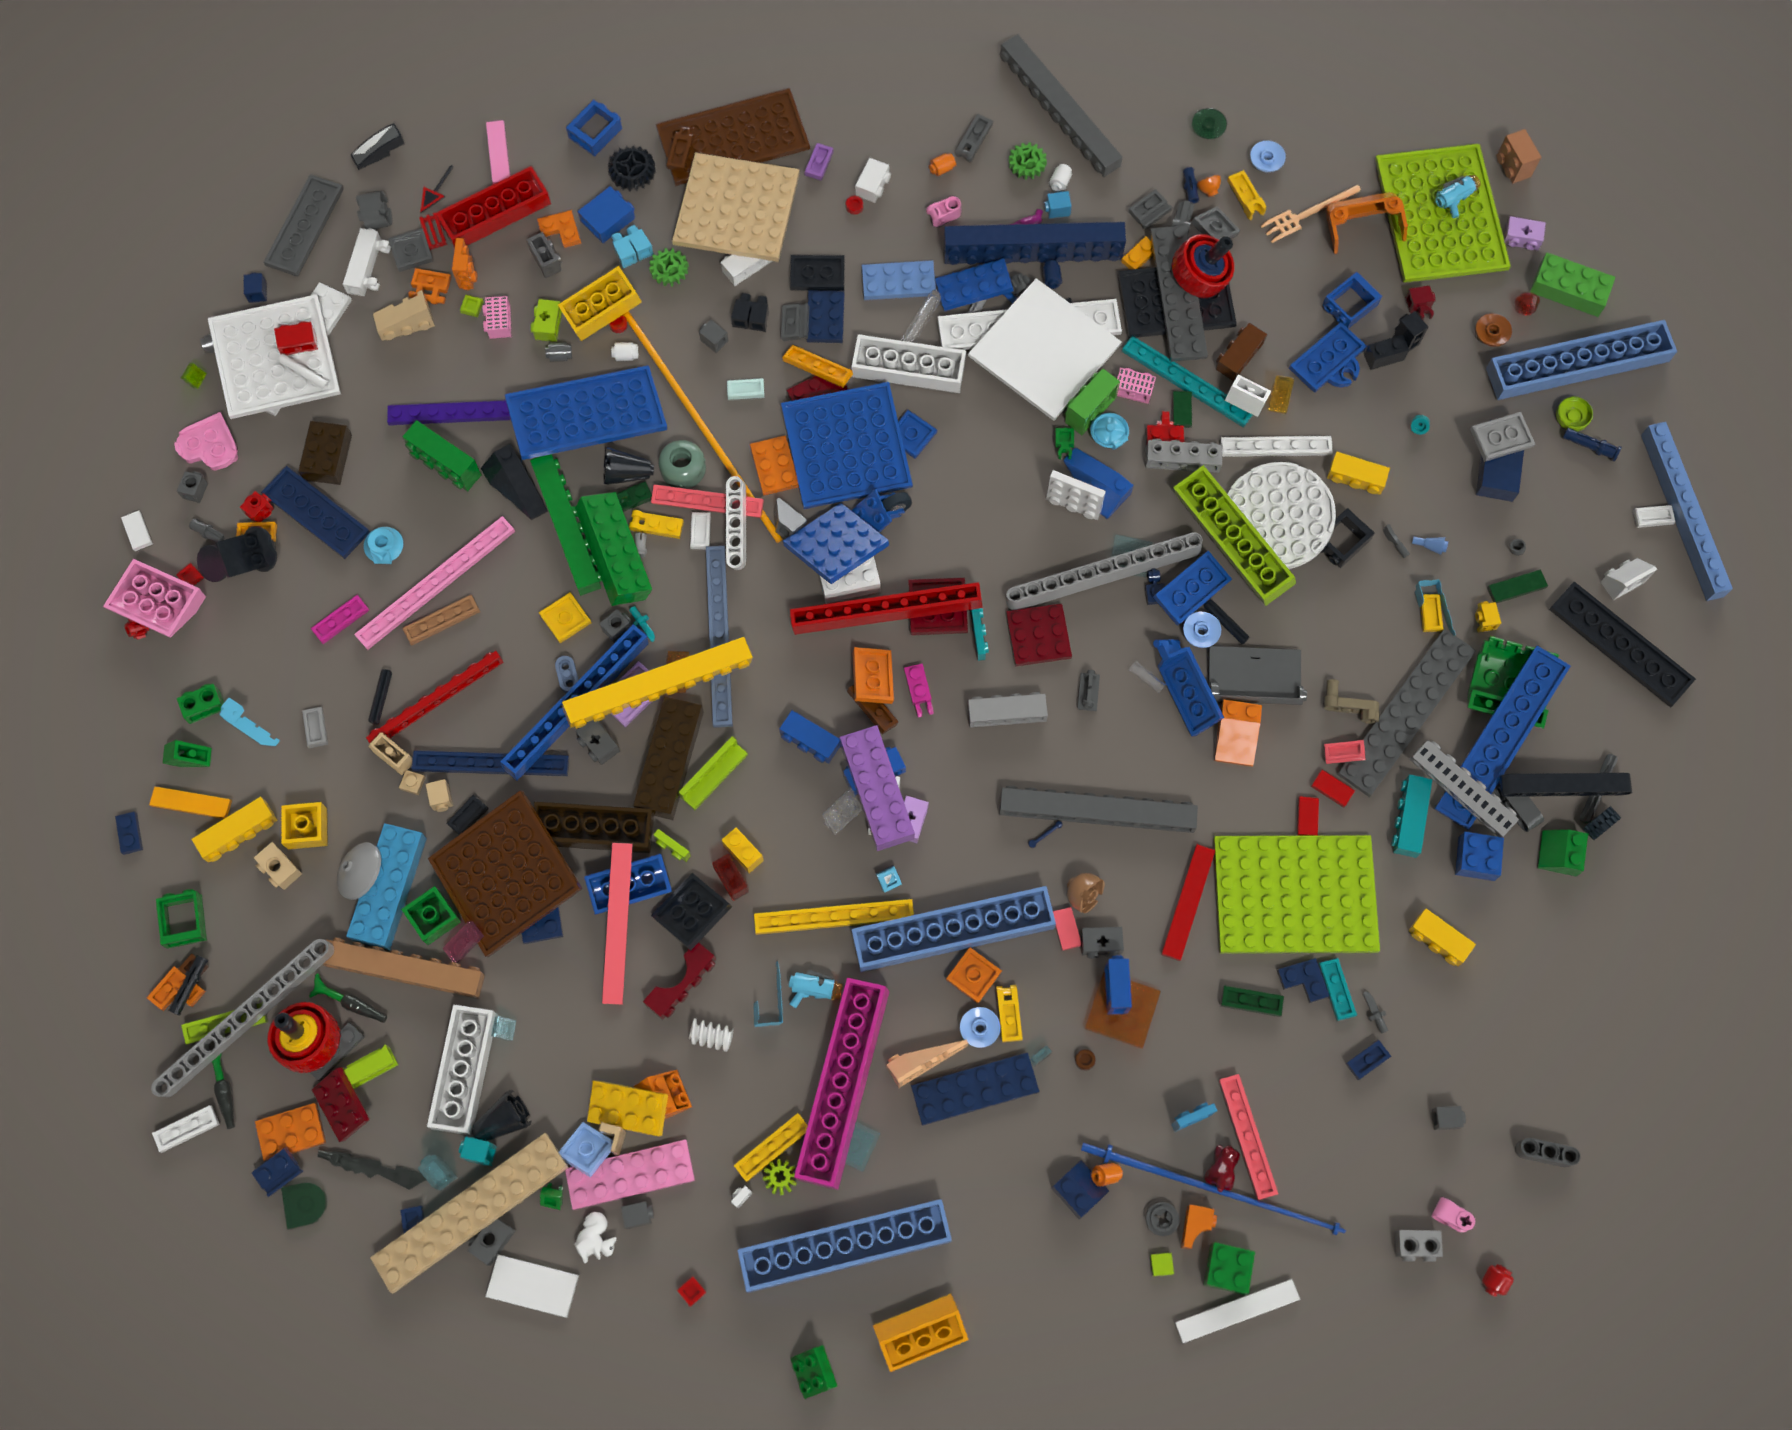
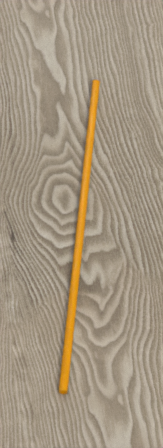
[623,311,783,543]

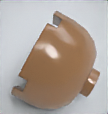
[1067,873,1105,913]

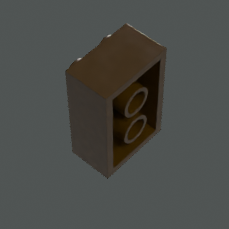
[298,421,352,485]

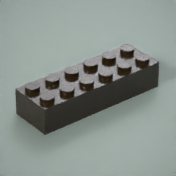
[633,696,704,820]
[533,801,654,853]

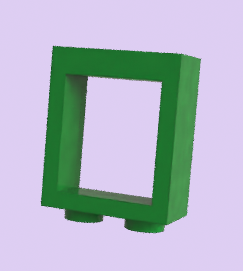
[156,889,207,949]

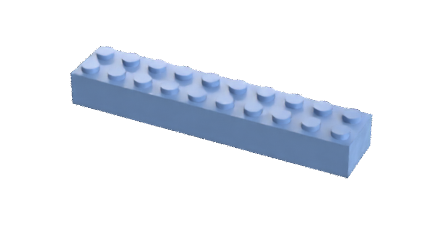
[1486,320,1677,400]
[852,886,1056,972]
[738,1199,952,1293]

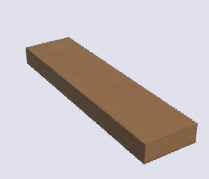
[402,595,480,646]

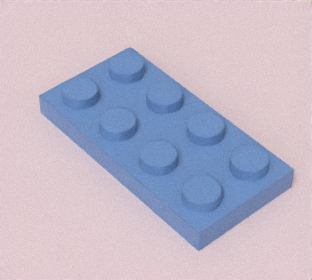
[862,261,936,300]

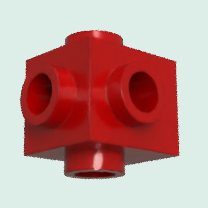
[240,491,274,522]

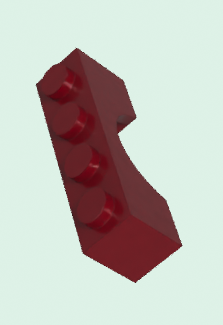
[643,942,716,1020]

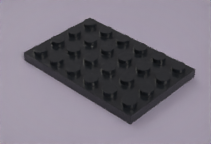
[1118,267,1237,338]

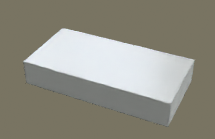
[1633,505,1675,528]
[121,510,153,551]
[690,512,711,549]

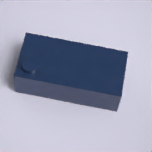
[1476,420,1524,502]

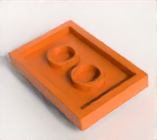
[750,435,799,496]
[852,647,894,704]
[255,1103,326,1162]

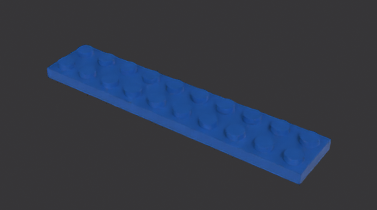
[1434,646,1571,830]

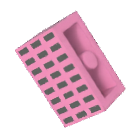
[483,296,511,339]
[1117,368,1156,404]

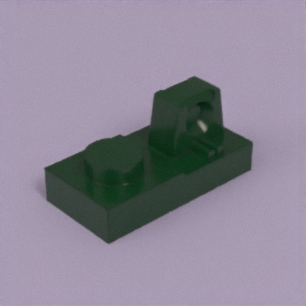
[616,481,652,512]

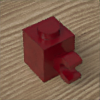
[1405,285,1436,320]

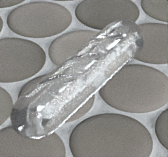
[901,290,941,343]

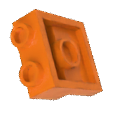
[452,238,477,290]

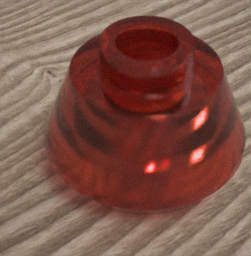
[1514,292,1540,316]

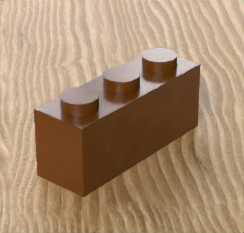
[1216,322,1267,382]

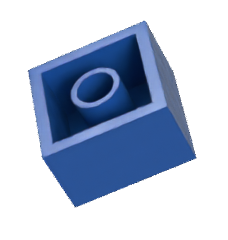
[1455,831,1504,881]

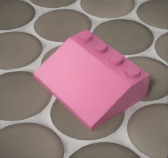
[103,559,206,638]

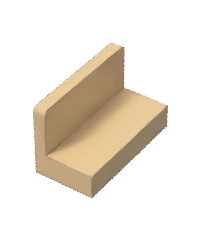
[599,1122,626,1156]

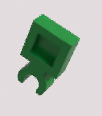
[1056,428,1074,459]

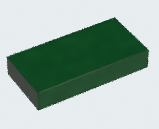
[1173,391,1192,428]

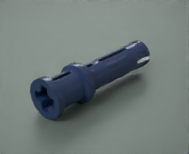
[1563,427,1622,462]

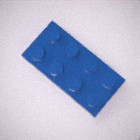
[935,259,1014,311]
[1153,551,1232,626]

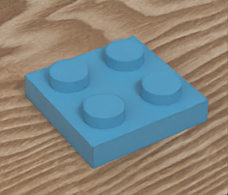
[1171,1102,1217,1132]

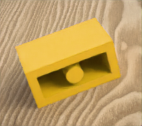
[721,827,764,873]

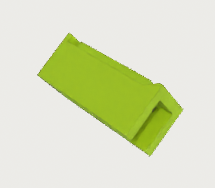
[342,1044,398,1089]

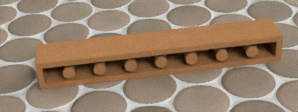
[322,938,485,999]

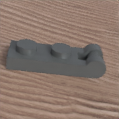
[955,114,993,162]

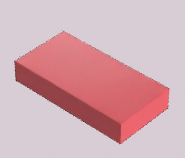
[1324,740,1366,764]
[1053,907,1082,951]

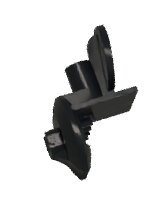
[197,526,277,582]

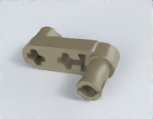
[1324,679,1379,724]

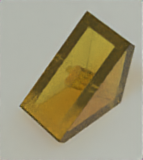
[1268,375,1295,414]

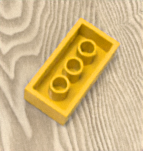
[558,266,642,341]

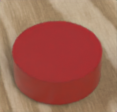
[846,196,863,214]
[609,315,628,333]

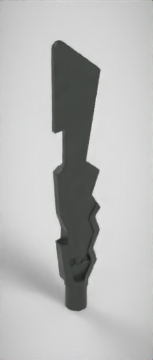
[317,1149,429,1190]

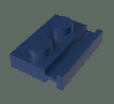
[251,1147,304,1197]

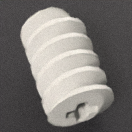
[689,1018,734,1052]

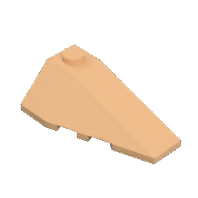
[886,1040,968,1088]

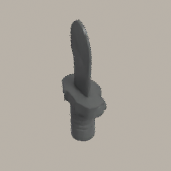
[1363,992,1389,1034]

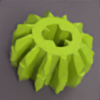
[763,1159,797,1195]

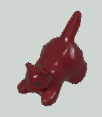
[1204,1145,1240,1192]

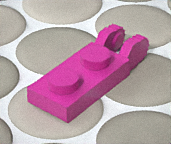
[904,664,934,718]

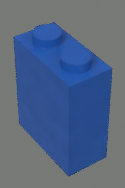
[577,187,635,244]

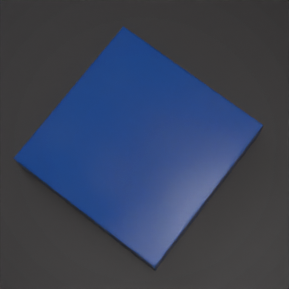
[898,410,937,459]

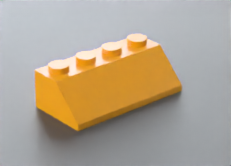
[873,1294,968,1372]

